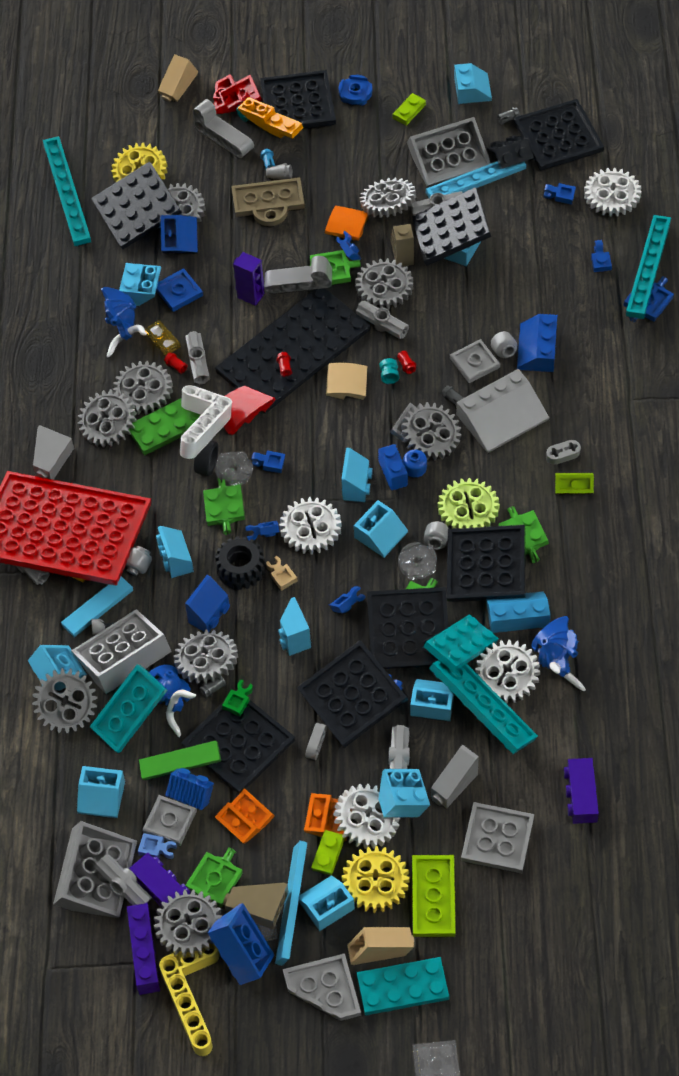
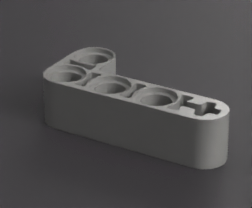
[193,99,254,158]
[264,256,332,293]

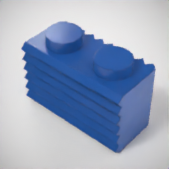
[378,444,408,490]
[165,768,214,810]

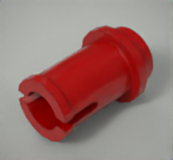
[397,351,416,374]
[276,352,292,377]
[164,353,188,374]

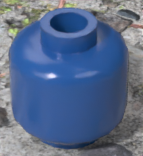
[403,450,427,478]

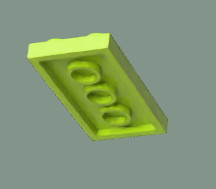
[412,855,455,937]

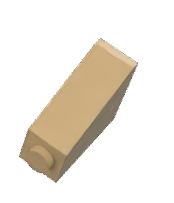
[158,54,198,102]
[347,927,414,965]

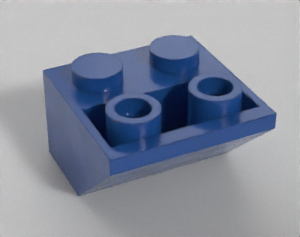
[161,215,198,253]

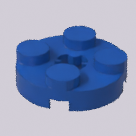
[339,75,372,105]

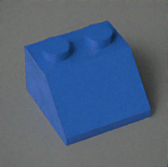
[185,575,230,633]

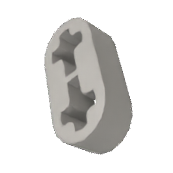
[546,440,581,465]
[305,723,327,760]

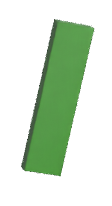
[139,741,221,780]

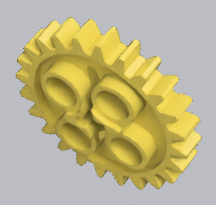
[111,143,168,182]
[342,846,410,913]

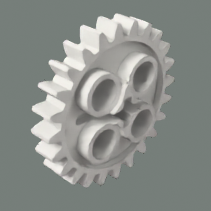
[584,168,641,217]
[279,497,342,554]
[475,640,540,704]
[333,784,400,849]

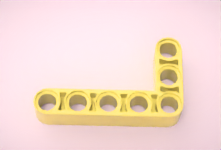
[159,943,220,1056]

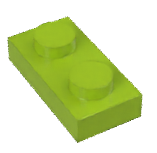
[393,93,426,126]
[555,473,594,493]
[311,830,345,875]

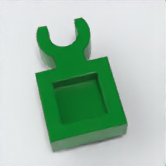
[222,680,253,716]

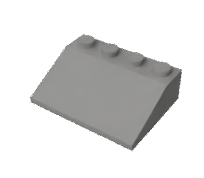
[407,117,491,186]
[456,369,549,453]
[71,609,172,694]
[53,821,137,918]

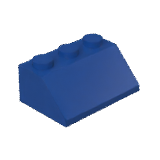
[517,314,557,372]
[208,903,274,985]

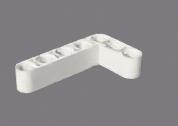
[180,385,232,459]

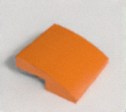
[325,205,369,241]
[215,788,275,844]
[304,793,352,841]

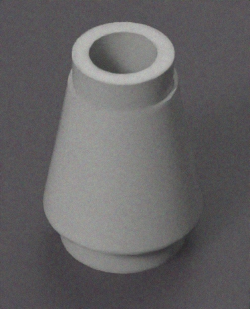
[266,163,292,180]

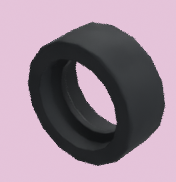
[194,440,219,476]

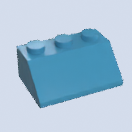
[486,591,550,633]

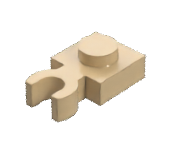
[266,556,297,591]

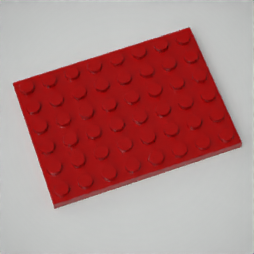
[0,471,151,586]

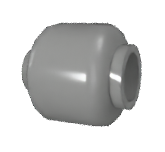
[491,331,517,358]
[424,521,449,550]
[125,546,152,576]

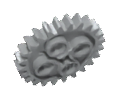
[360,178,417,218]
[157,183,206,229]
[356,258,413,309]
[113,361,173,415]
[77,389,137,448]
[401,402,461,461]
[174,629,238,684]
[32,668,98,733]
[154,889,222,957]

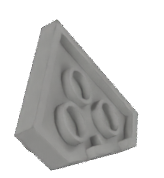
[283,953,361,1021]

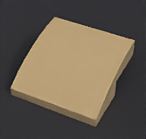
[326,363,367,400]

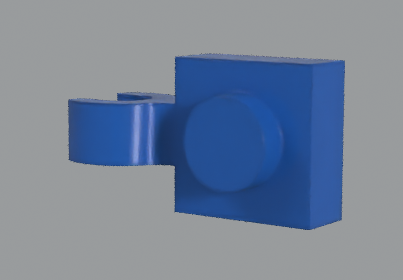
[543,183,576,204]
[336,231,362,261]
[591,240,612,272]
[251,451,285,473]
[245,520,279,540]
[329,586,366,613]

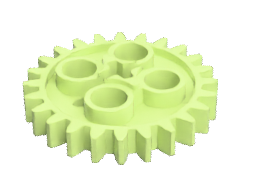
[438,478,500,529]

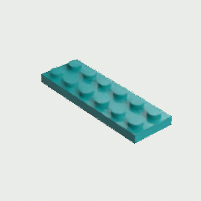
[429,660,538,754]

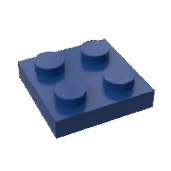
[156,268,203,312]

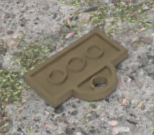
[231,177,305,226]

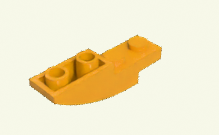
[238,97,303,139]

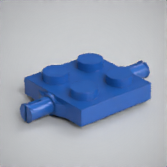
[623,276,674,322]

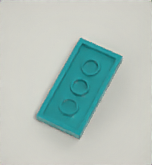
[424,614,499,672]
[90,664,168,753]
[357,957,449,1015]

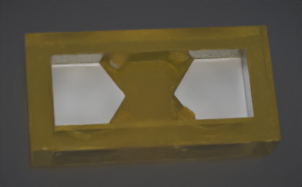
[145,320,181,356]

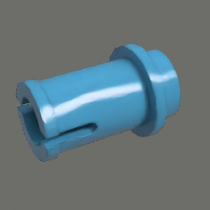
[260,149,276,170]

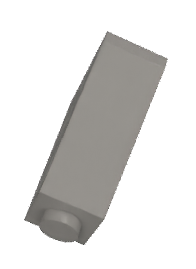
[33,425,74,480]
[431,745,479,809]

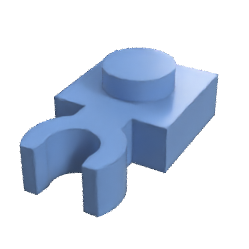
[138,833,177,859]

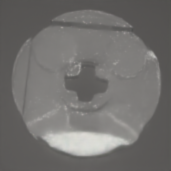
[215,451,253,485]
[398,542,437,580]

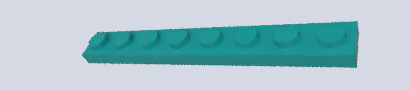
[43,136,91,246]
[626,215,671,319]

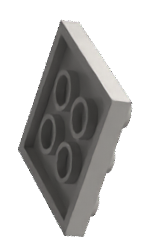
[461,802,534,873]

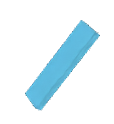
[61,576,133,637]

